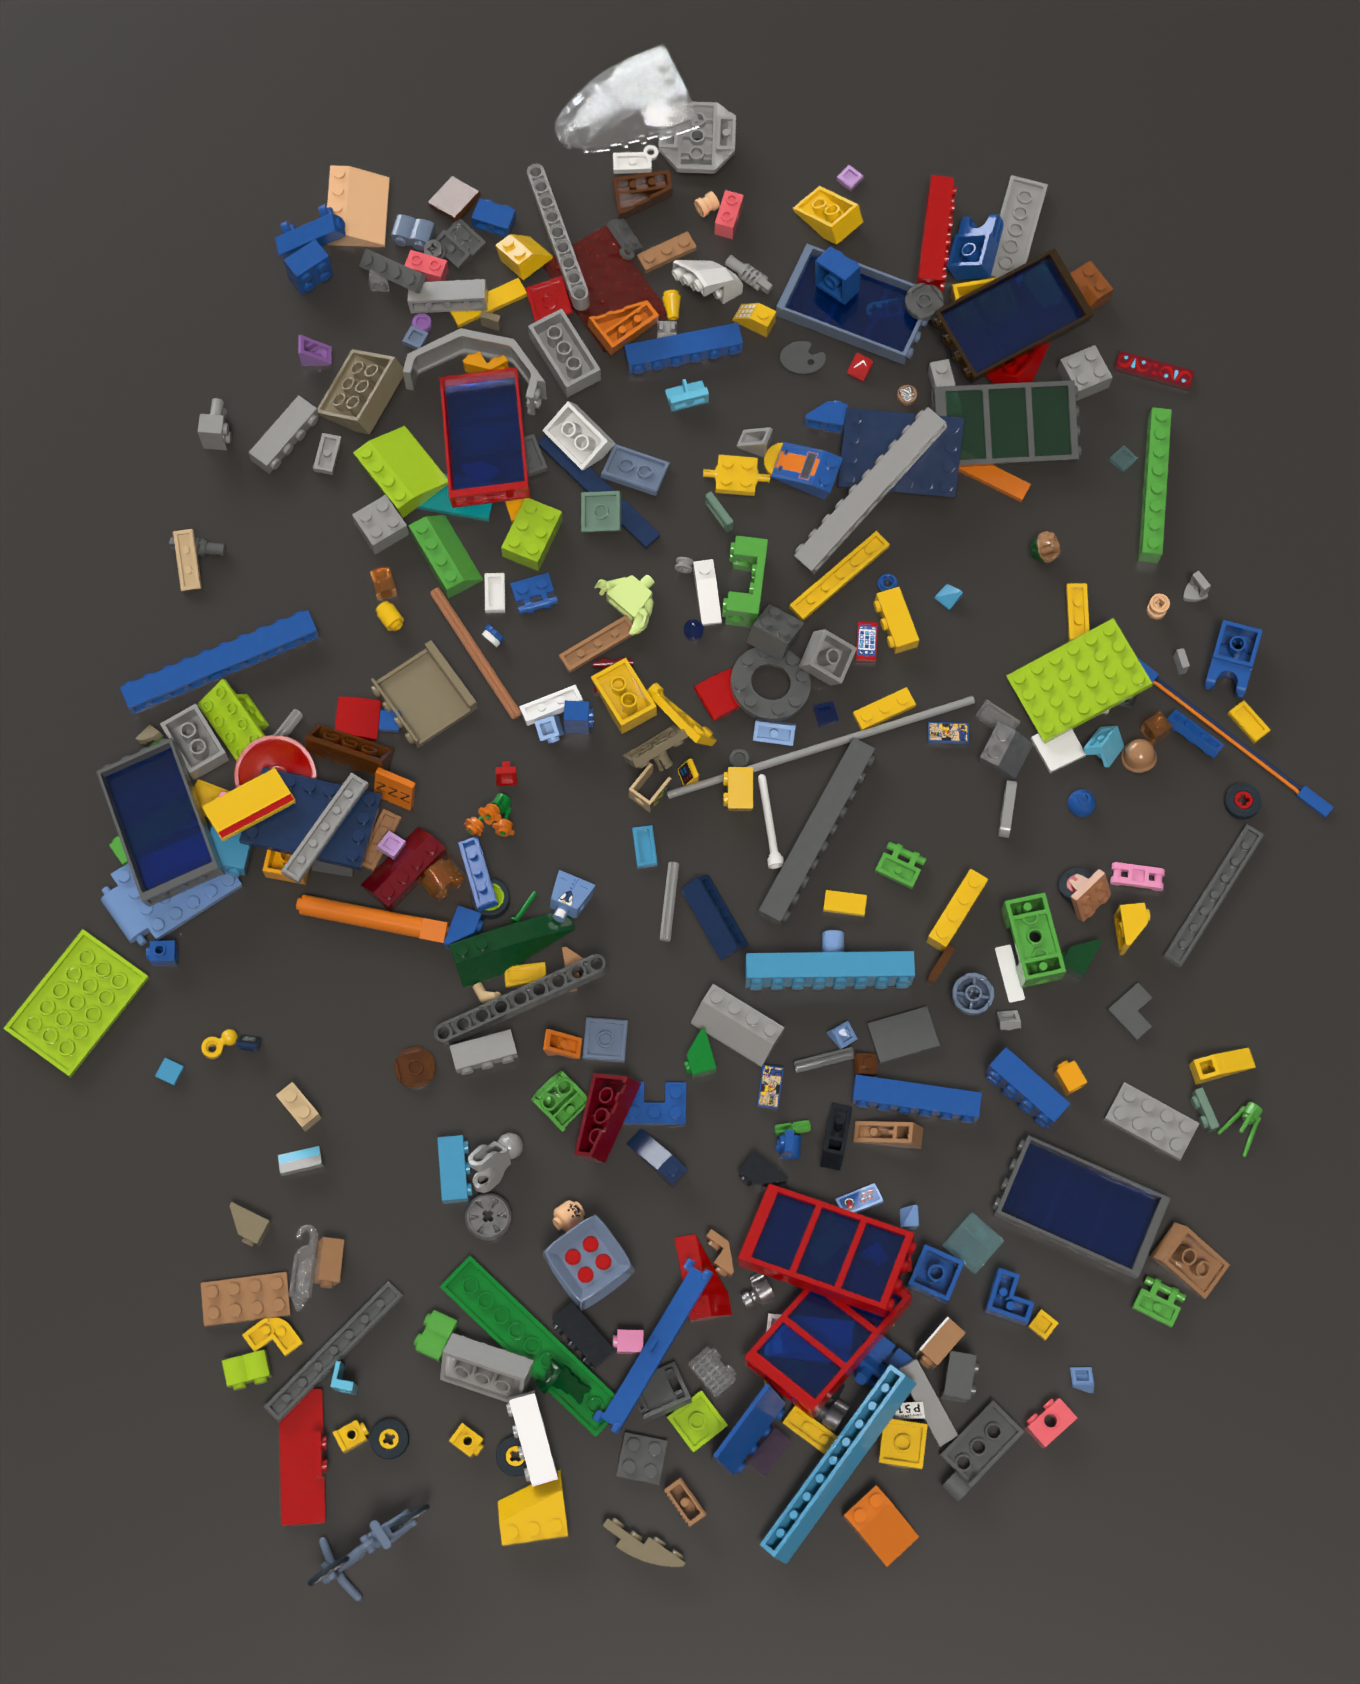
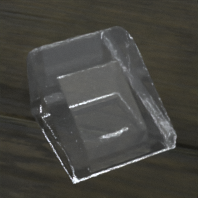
[368,269,390,292]

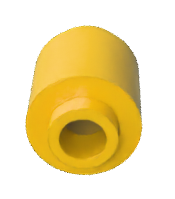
[376,601,404,631]

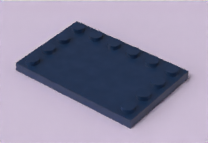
[838,408,965,498]
[239,767,383,871]

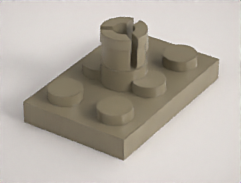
[622,725,688,771]

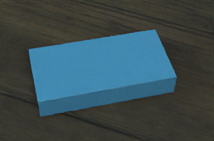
[632,825,658,869]

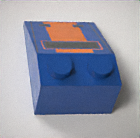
[770,442,843,500]

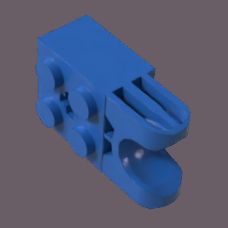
[947,214,1004,280]
[1204,620,1263,699]

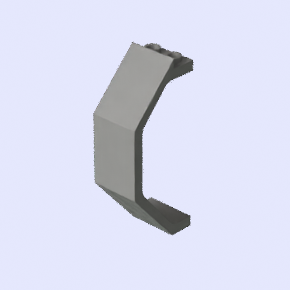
[403,328,547,415]

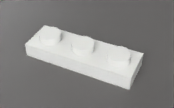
[519,685,583,726]

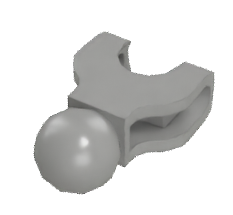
[468,1133,523,1193]

